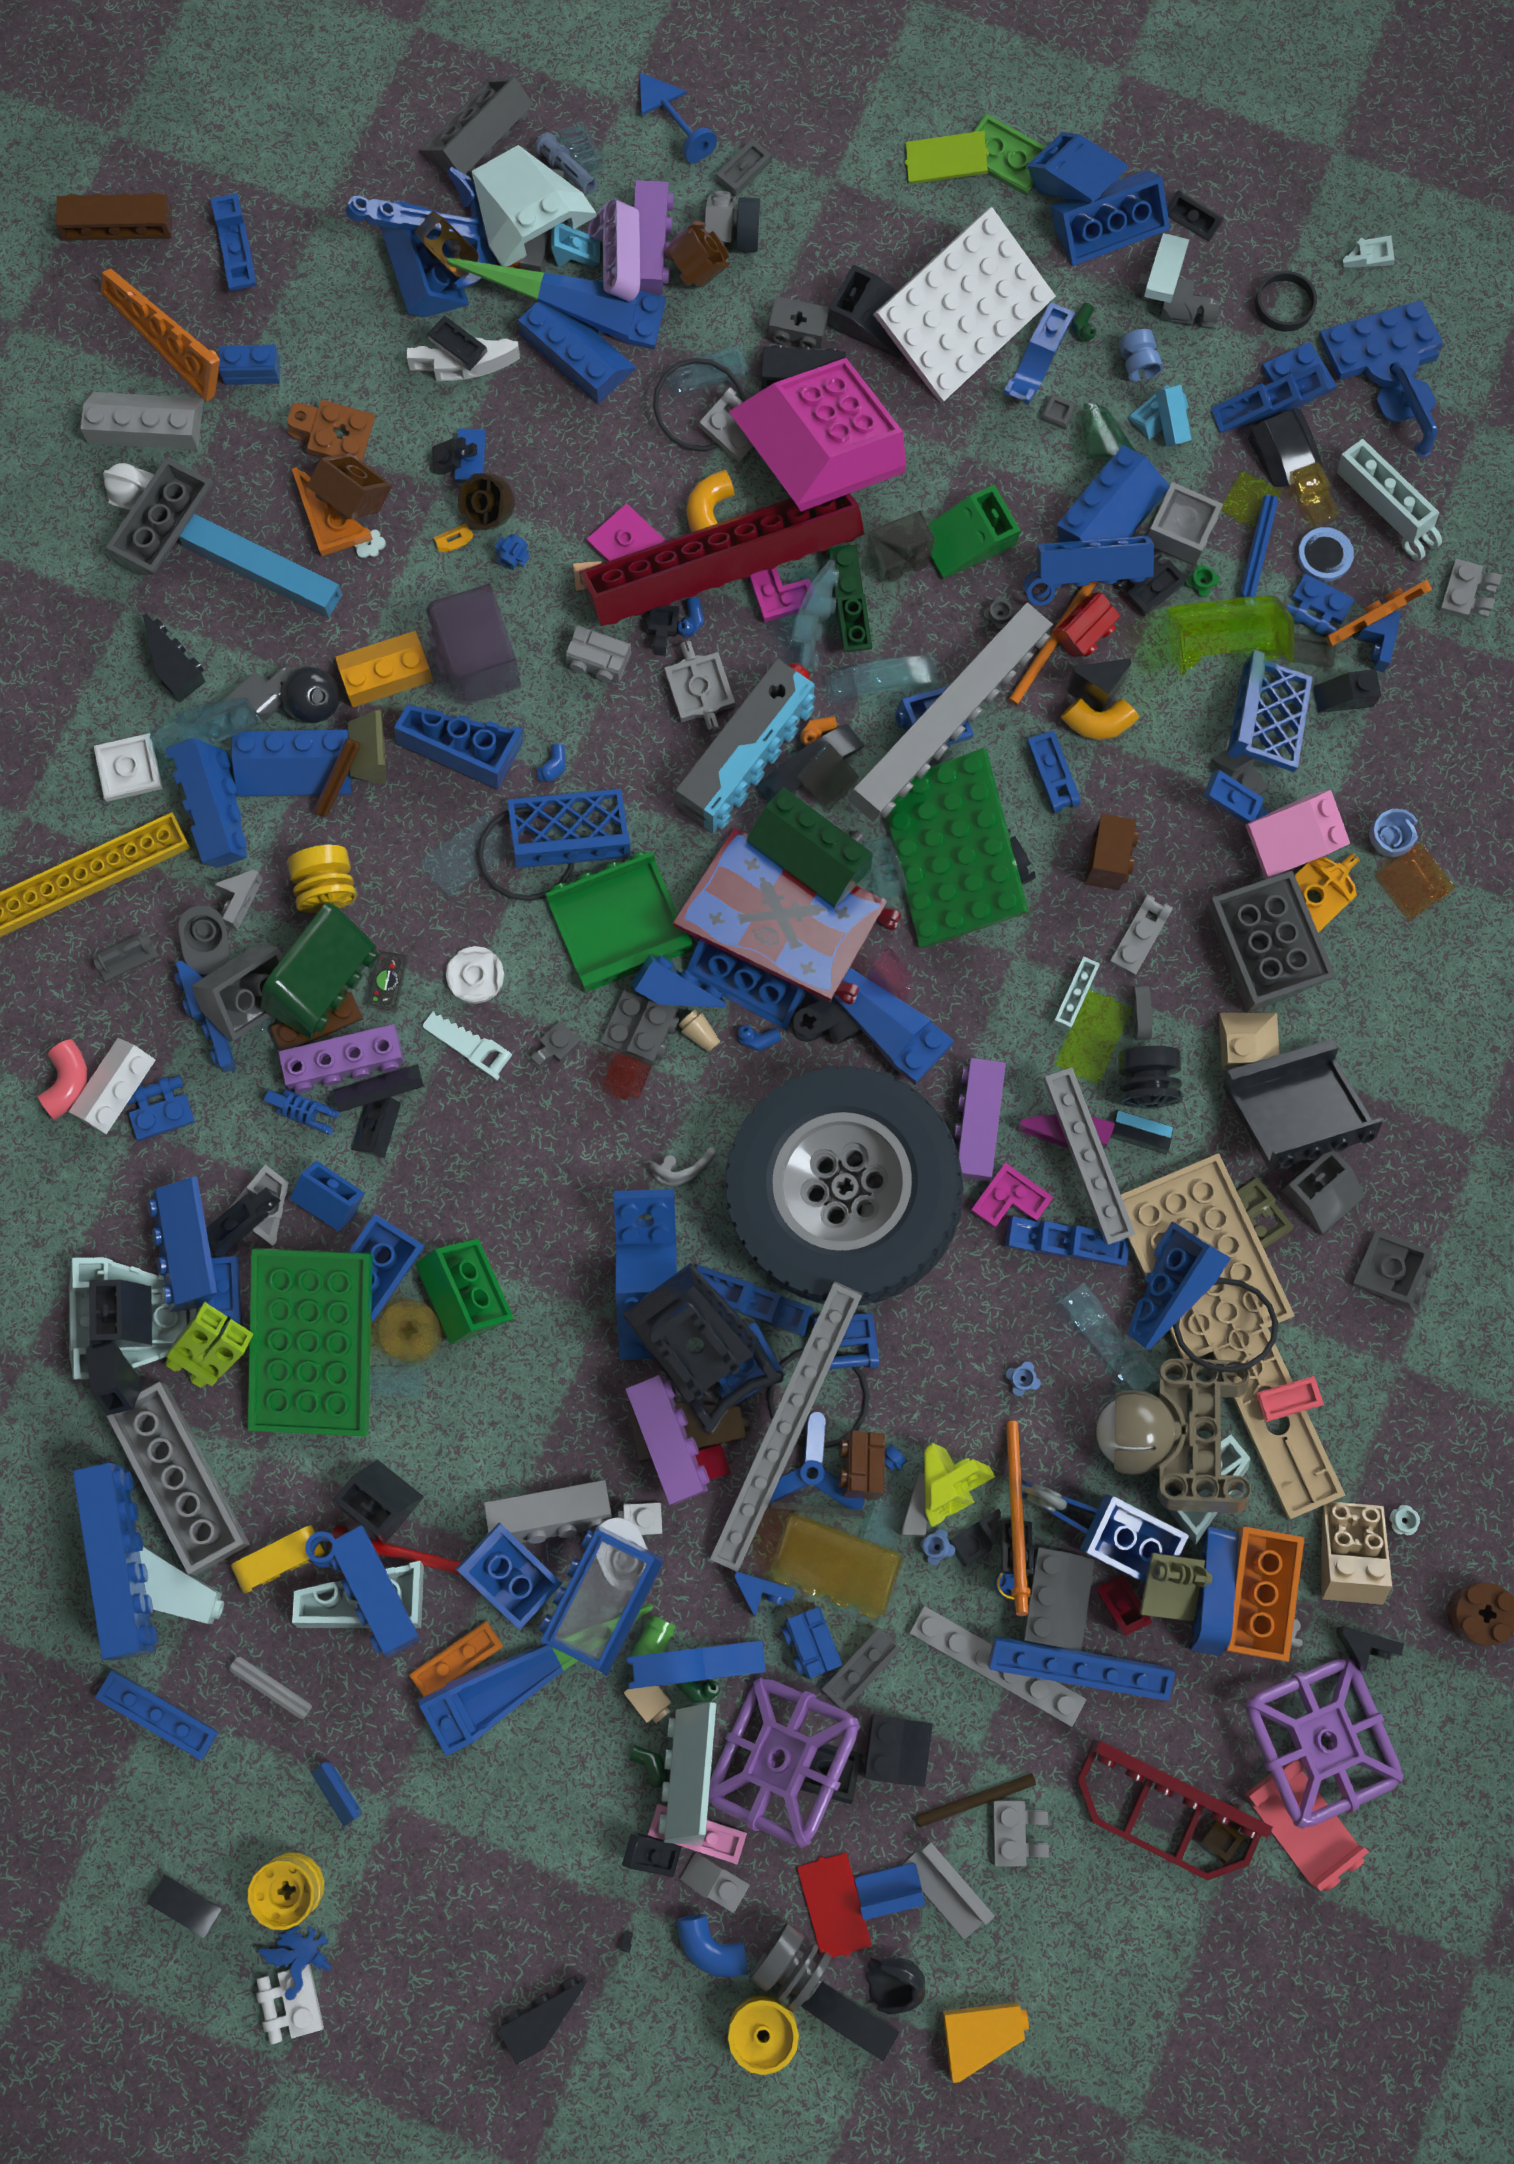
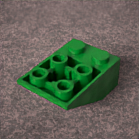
[918,484,1021,579]

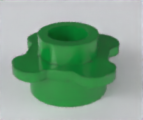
[1186,565,1220,597]

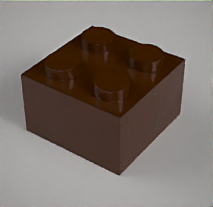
[307,453,393,519]
[1085,814,1139,891]

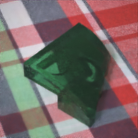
[1081,403,1136,459]

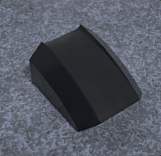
[1248,408,1322,487]

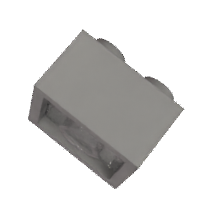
[1148,482,1223,565]

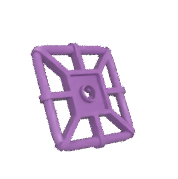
[1245,1657,1404,1829]
[708,1677,860,1848]

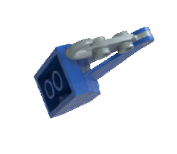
[1021,1479,1189,1583]

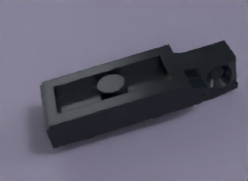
[206,1187,281,1257]

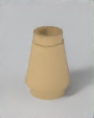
[678,1009,720,1052]

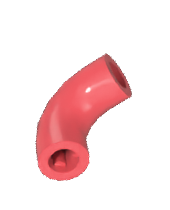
[38,1039,87,1120]

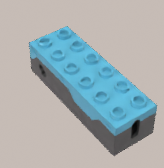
[676,659,816,834]

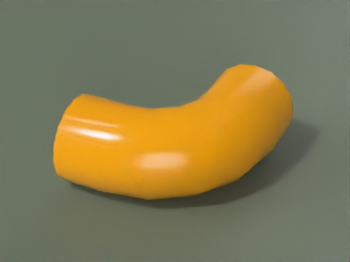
[686,469,735,532]
[1060,698,1140,741]

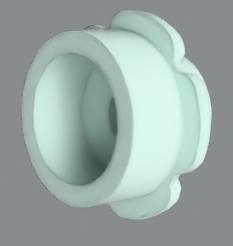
[1390,1505,1420,1536]

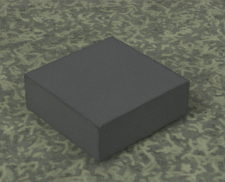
[1041,394,1077,430]

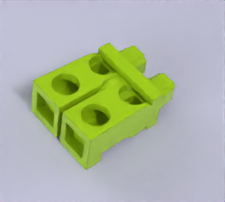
[166,1302,253,1388]

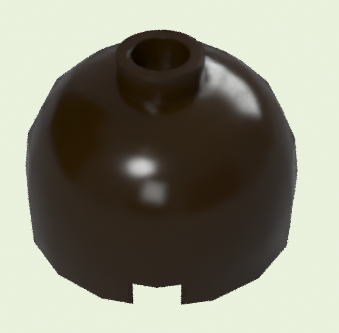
[458,473,515,530]

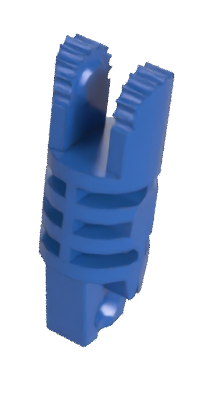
[264,1089,341,1136]

